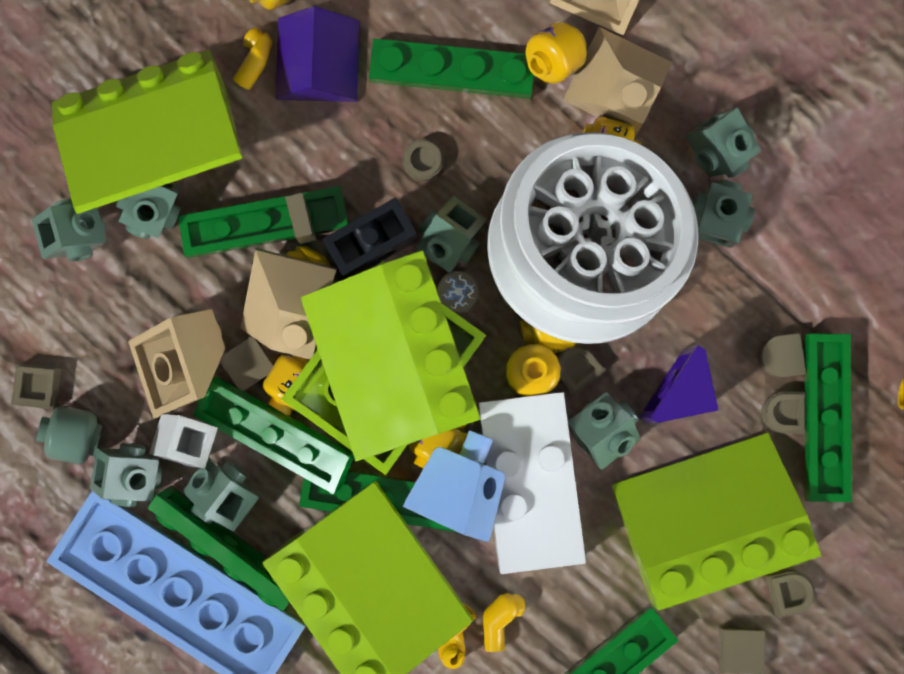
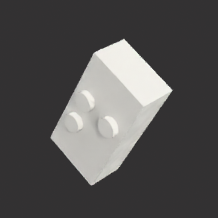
[478,392,586,574]

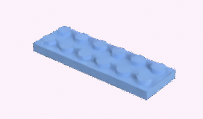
[46,491,306,674]

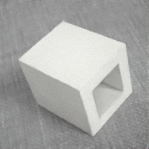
[149,414,217,469]

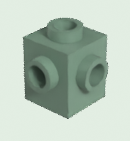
[685,107,761,178]
[693,180,755,248]
[116,182,181,239]
[416,196,487,273]
[31,199,107,262]
[568,392,641,470]
[90,443,162,507]
[183,457,260,532]

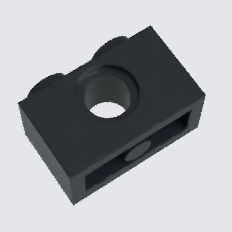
[322,197,418,279]

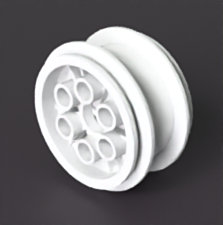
[487,132,698,344]

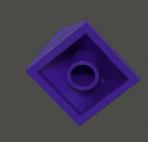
[275,6,360,102]
[638,345,719,423]

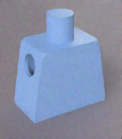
[403,430,505,542]

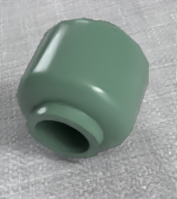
[36,406,103,465]

